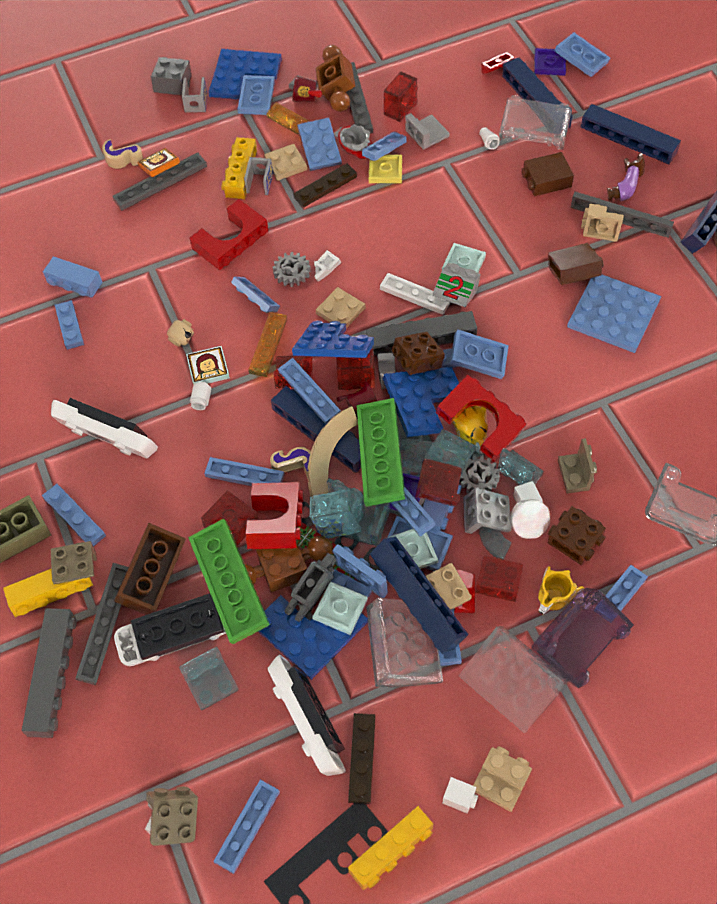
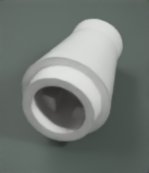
[479,127,500,150]

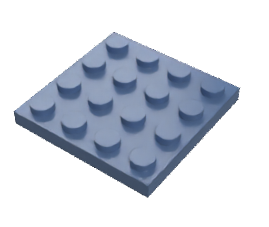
[567,275,661,353]

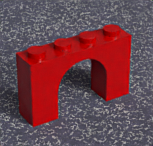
[189,199,269,270]
[436,375,527,462]
[245,482,304,549]

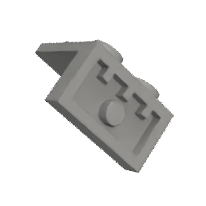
[405,113,450,150]
[463,488,511,534]

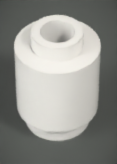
[190,381,211,410]

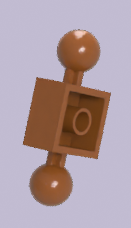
[315,45,356,112]
[245,536,333,593]

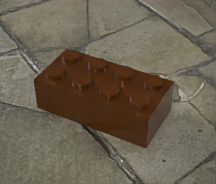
[114,523,186,615]

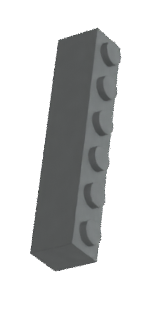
[366,311,477,358]
[22,608,77,738]

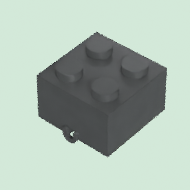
[151,57,192,95]

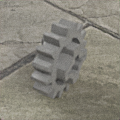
[273,252,311,287]
[458,455,500,493]

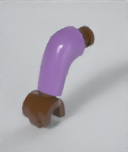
[607,153,645,201]

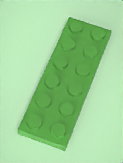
[357,398,405,507]
[188,519,270,644]

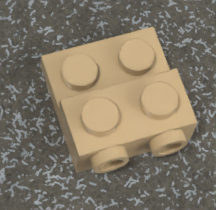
[581,204,624,242]
[473,746,532,812]

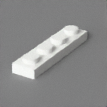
[380,273,451,315]

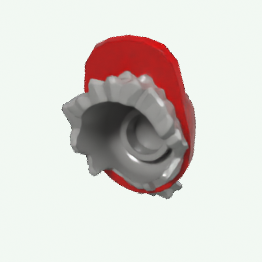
[334,124,373,159]

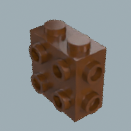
[392,331,445,375]
[548,506,606,565]

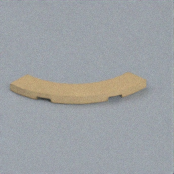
[308,406,358,506]

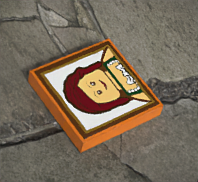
[137,148,180,177]

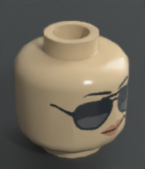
[167,319,194,347]

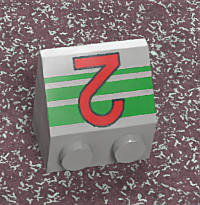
[432,263,481,307]

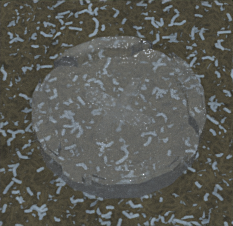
[510,499,551,539]

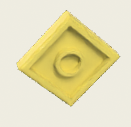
[369,155,402,183]

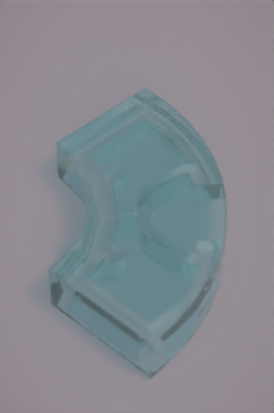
[479,526,511,561]

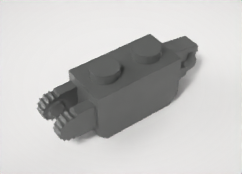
[285,553,336,622]

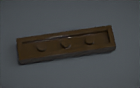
[293,163,357,208]
[348,713,376,804]

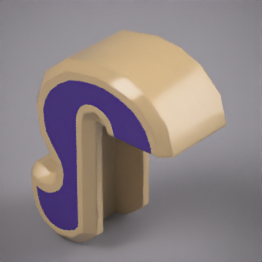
[102,139,143,169]
[270,447,311,482]

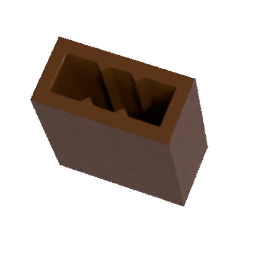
[522,152,574,196]
[548,243,604,285]

